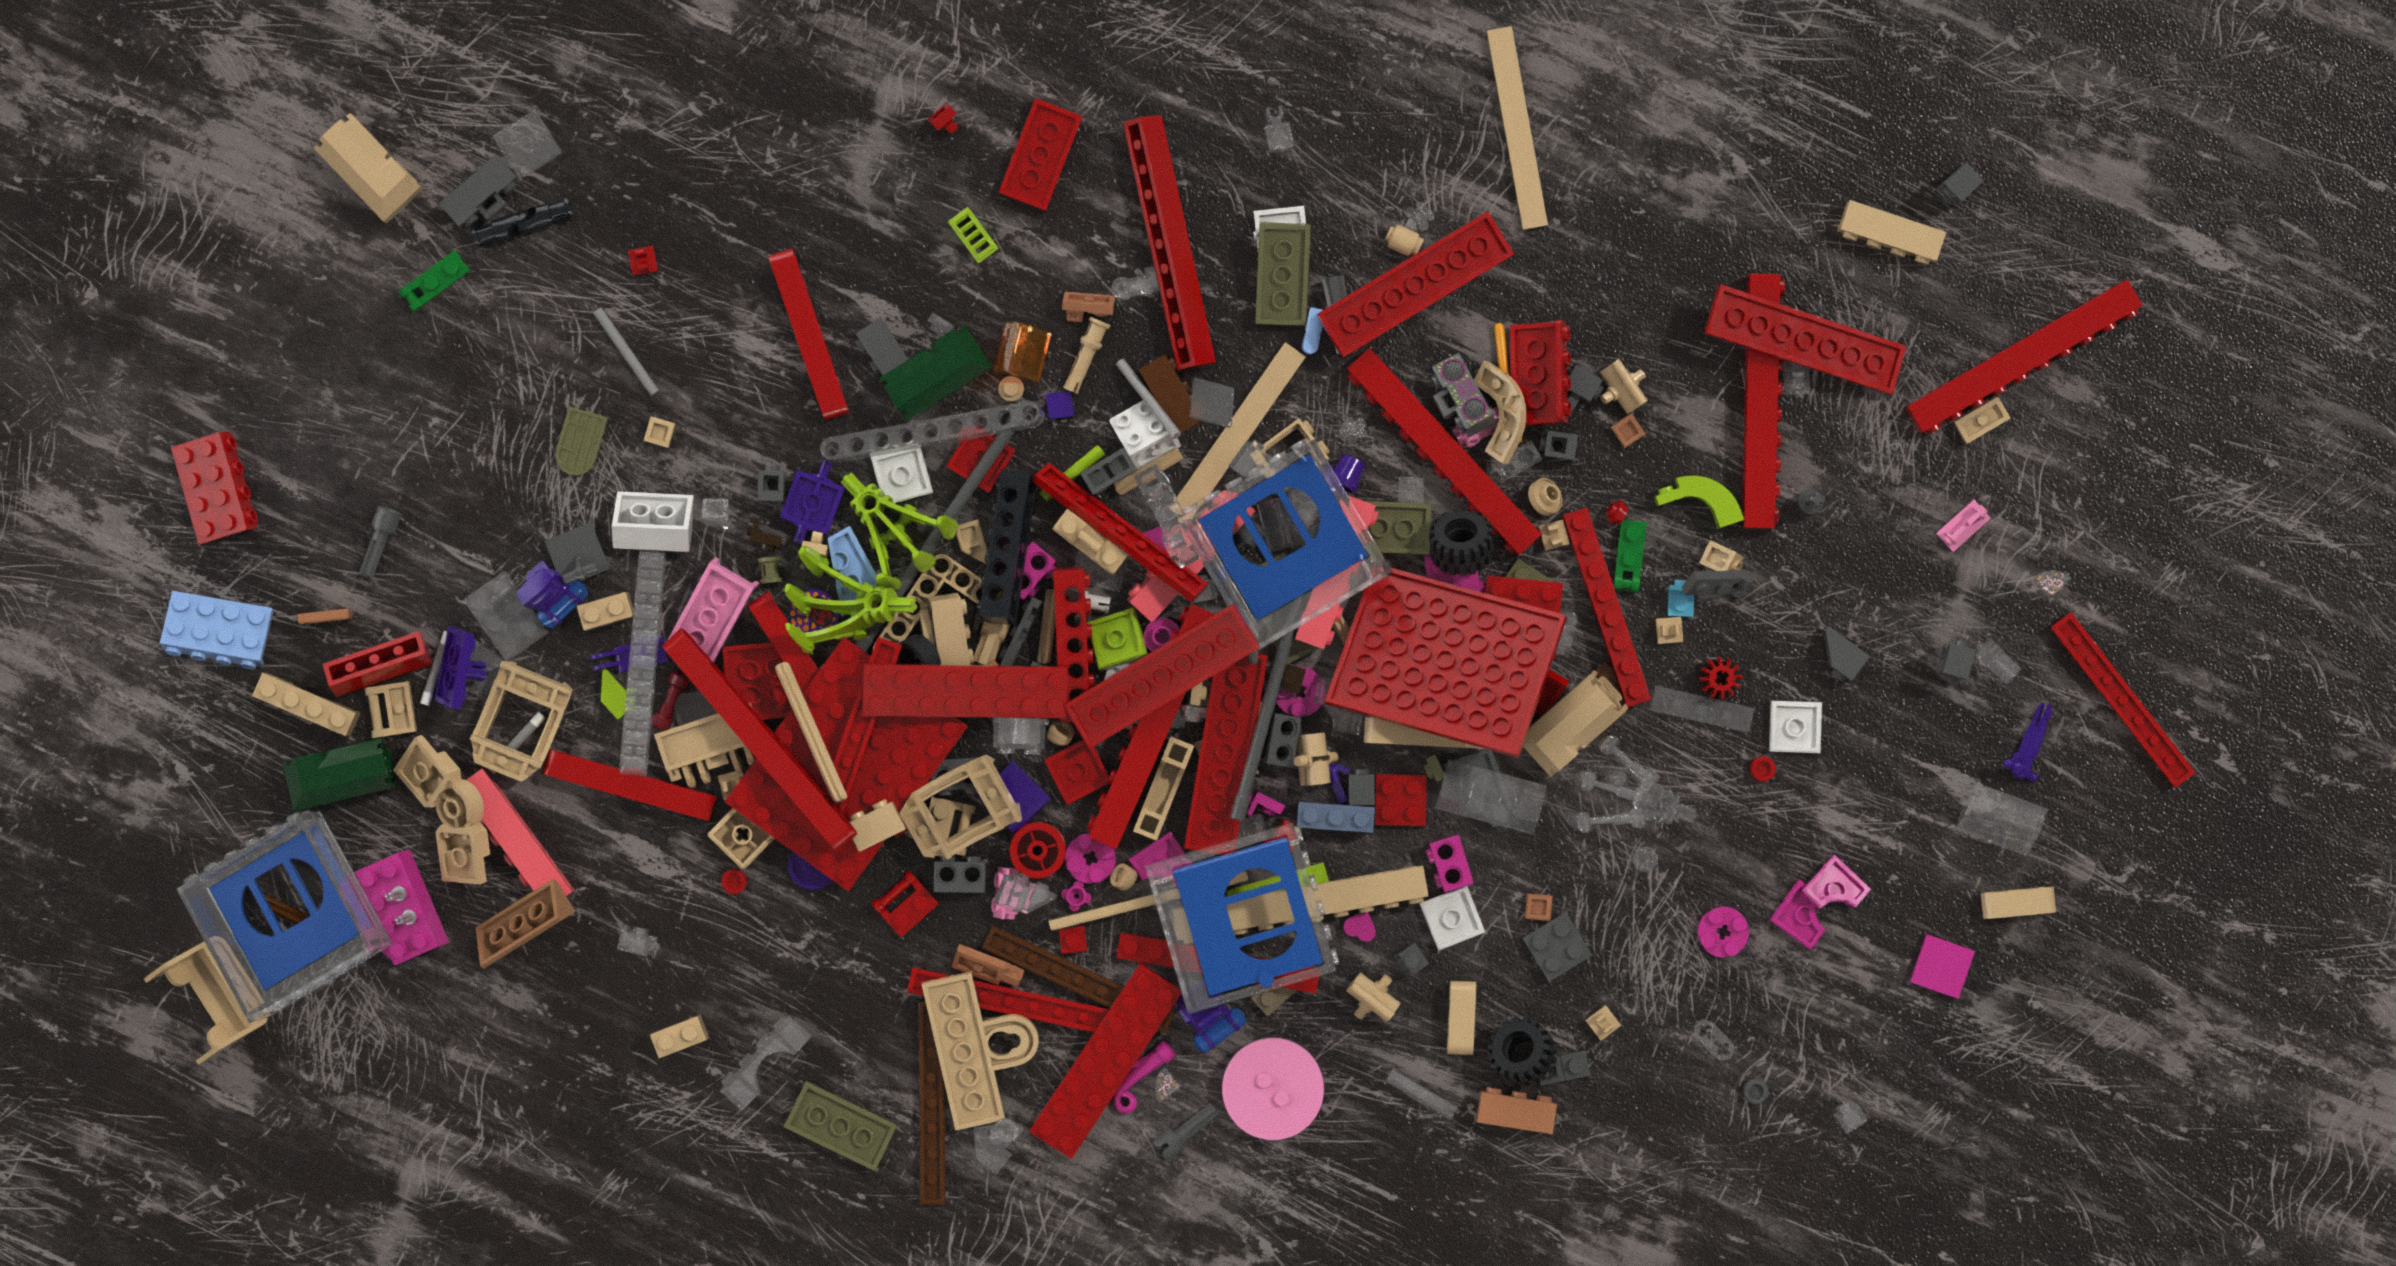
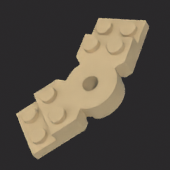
[393,735,490,884]

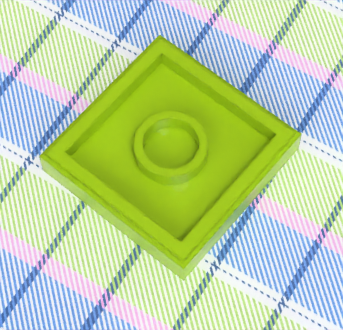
[1087,607,1148,671]

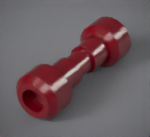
[651,670,690,731]

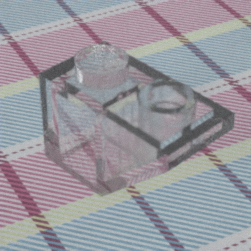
[994,872,1057,914]

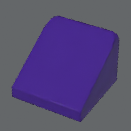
[1045,391,1074,420]

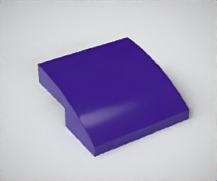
[977,761,1051,834]

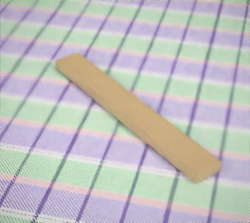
[1487,26,1548,230]
[1169,342,1306,523]
[1049,871,1248,931]

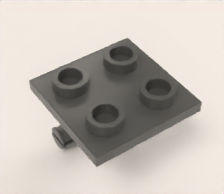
[545,522,610,584]

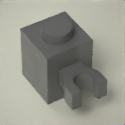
[1568,364,1604,413]

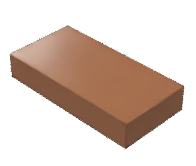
[297,609,353,624]

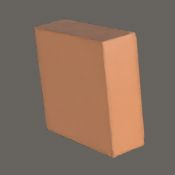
[1610,413,1645,448]
[1525,893,1553,921]

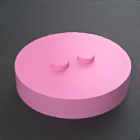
[1222,1037,1324,1140]

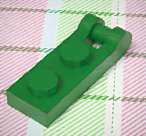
[398,250,471,313]
[1613,520,1647,593]

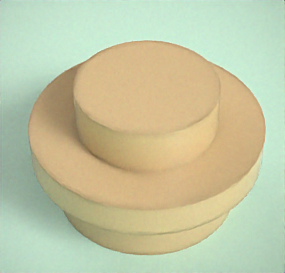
[999,376,1024,402]

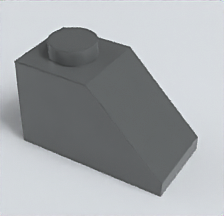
[1823,626,1870,682]

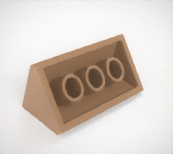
[475,879,576,969]

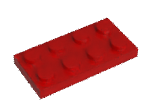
[999,98,1083,211]

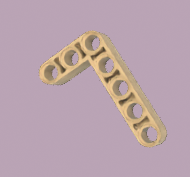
[873,554,996,649]
[1364,717,1484,749]

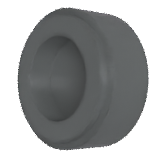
[1742,1078,1769,1104]

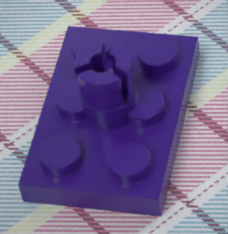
[434,626,487,709]

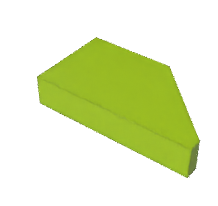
[601,668,637,720]

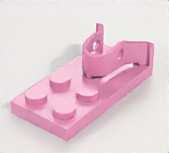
[668,557,760,662]

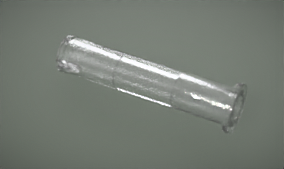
[1384,1066,1458,1121]

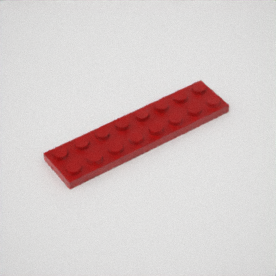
[1316,211,1514,358]
[1704,284,1906,395]
[1063,603,1260,749]
[1184,654,1268,855]
[862,663,1068,718]
[1029,962,1183,1159]

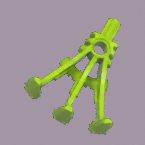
[841,472,959,591]
[784,546,917,655]

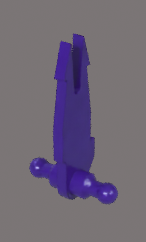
[2003,702,2052,782]

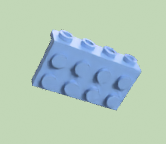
[160,591,273,670]

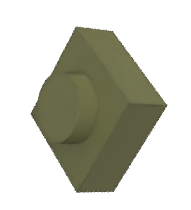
[1423,754,1446,782]

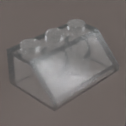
[1955,783,2048,856]

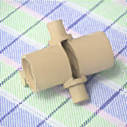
[1599,359,1648,414]
[1294,732,1338,786]
[1346,972,1401,1022]

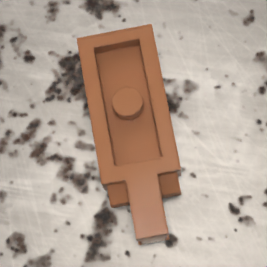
[952,944,1024,987]

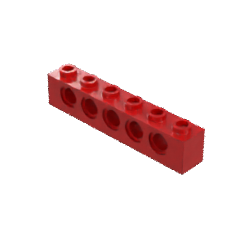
[1053,567,1094,723]

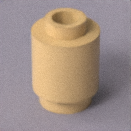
[1385,224,1424,257]

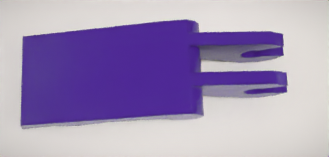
[590,637,669,673]

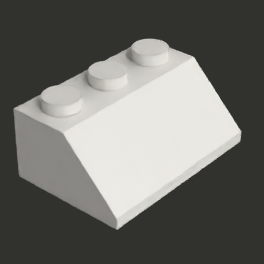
[612,491,694,552]

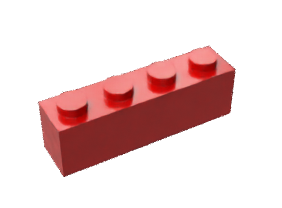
[323,631,433,697]

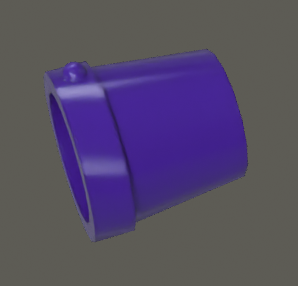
[1326,454,1365,494]

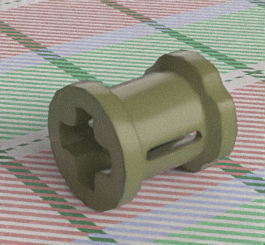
[757,557,782,584]

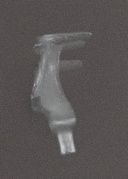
[1565,735,1697,833]

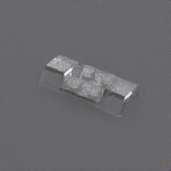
[1435,759,1546,835]

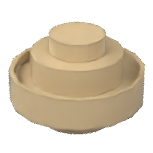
[1528,478,1562,516]

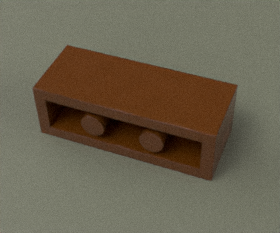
[1139,354,1205,434]

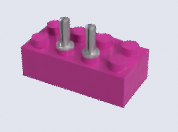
[355,849,449,966]

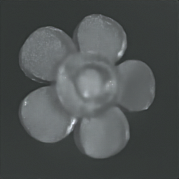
[1405,202,1434,231]
[1339,417,1367,444]

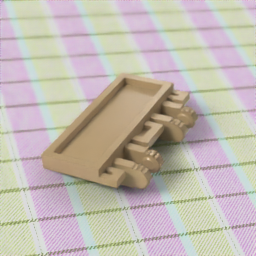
[654,703,756,789]

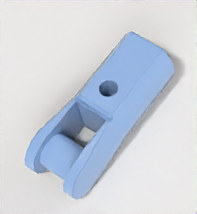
[1302,307,1323,354]

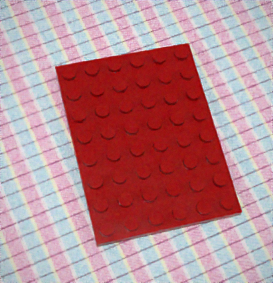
[1325,563,1567,758]
[725,637,968,891]

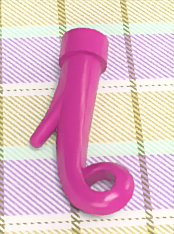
[1112,1040,1177,1114]

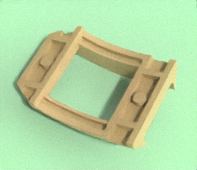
[470,661,573,782]
[899,755,1022,859]

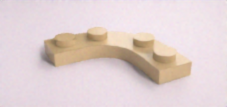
[1474,361,1526,464]

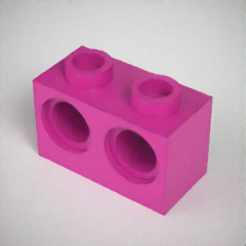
[1020,542,1057,600]
[1426,834,1474,892]

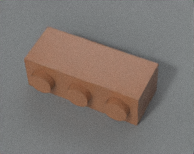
[1476,1087,1557,1134]

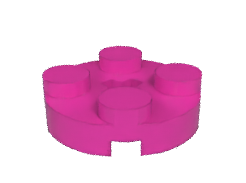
[1276,666,1325,717]
[1065,833,1116,884]
[1697,906,1749,958]

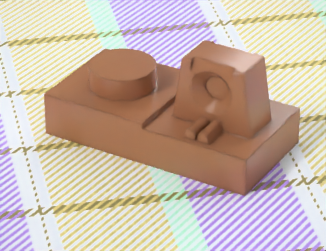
[1062,292,1115,322]

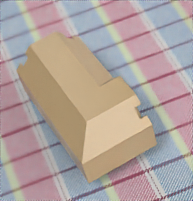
[314,113,423,224]
[1523,670,1628,777]

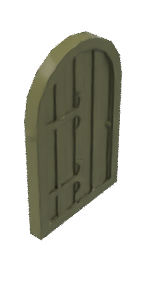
[555,406,608,476]

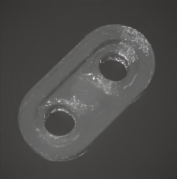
[1179,705,1208,722]

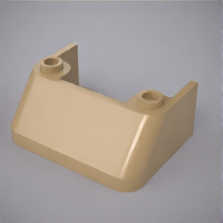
[144,938,268,1065]

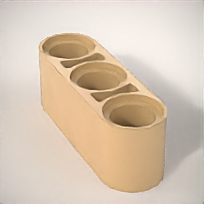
[1981,886,2056,919]
[1447,981,1476,1055]

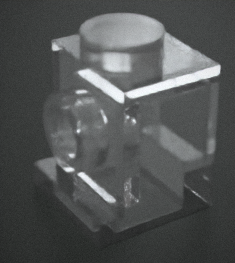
[617,924,658,956]

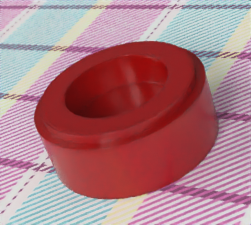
[1750,756,1776,782]
[721,869,747,894]

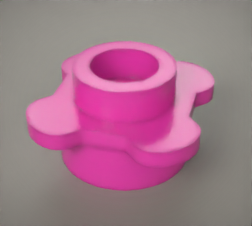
[1061,881,1092,911]

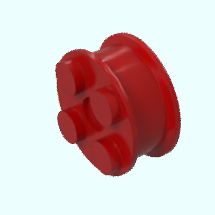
[1010,822,1066,879]

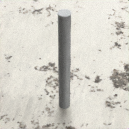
[593,308,659,396]
[1116,359,1181,439]

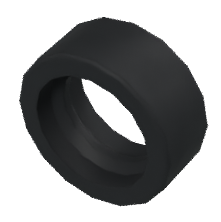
[896,634,941,665]

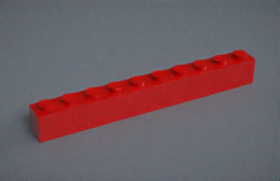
[1123,115,1216,371]
[1742,274,1785,529]
[1904,279,2143,435]
[1347,348,1542,555]
[1086,604,1215,849]

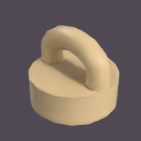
[1047,720,1075,746]
[1110,864,1138,891]

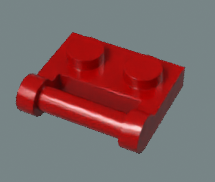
[871,870,939,937]

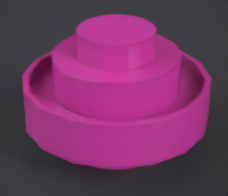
[1144,618,1180,652]

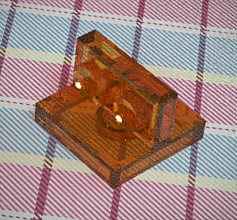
[994,321,1051,382]

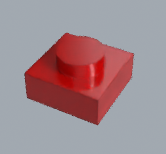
[1059,925,1087,954]

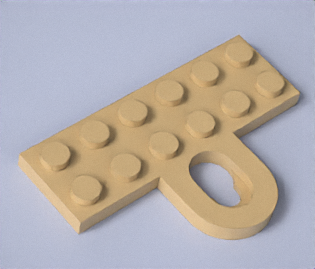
[922,971,1039,1131]

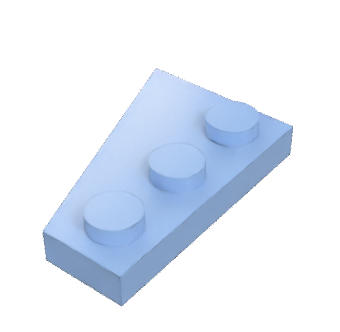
[828,526,878,617]

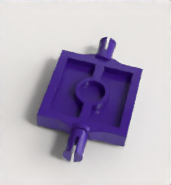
[780,460,845,544]

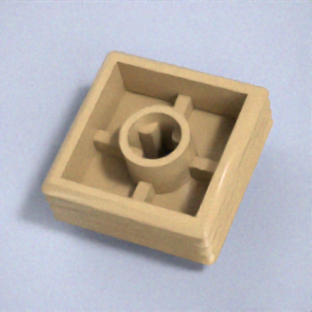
[708,808,775,869]

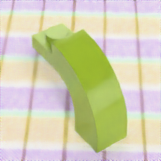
[1654,476,1744,529]

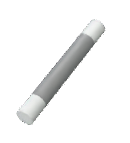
[420,631,447,706]
[489,711,546,774]

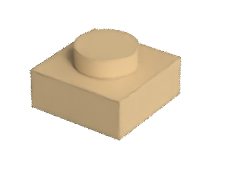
[644,416,676,448]

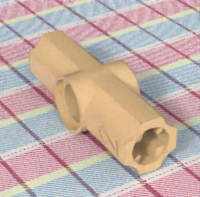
[973,591,1011,665]

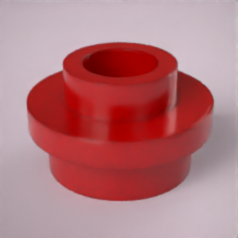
[1606,500,1628,525]

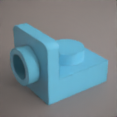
[1667,580,1694,617]

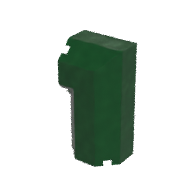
[879,324,992,422]
[282,738,396,811]

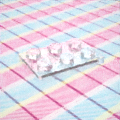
[463,571,549,661]

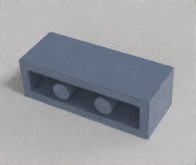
[1296,802,1375,833]

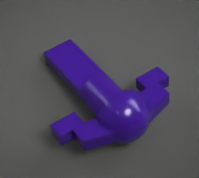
[1329,764,1351,804]

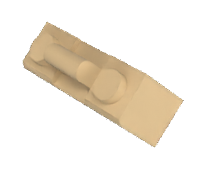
[1052,509,1129,576]

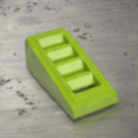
[948,207,999,264]

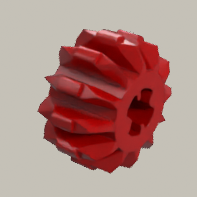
[1699,657,1743,700]

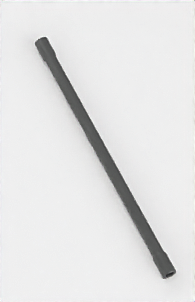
[854,400,1032,652]
[1229,525,1319,822]

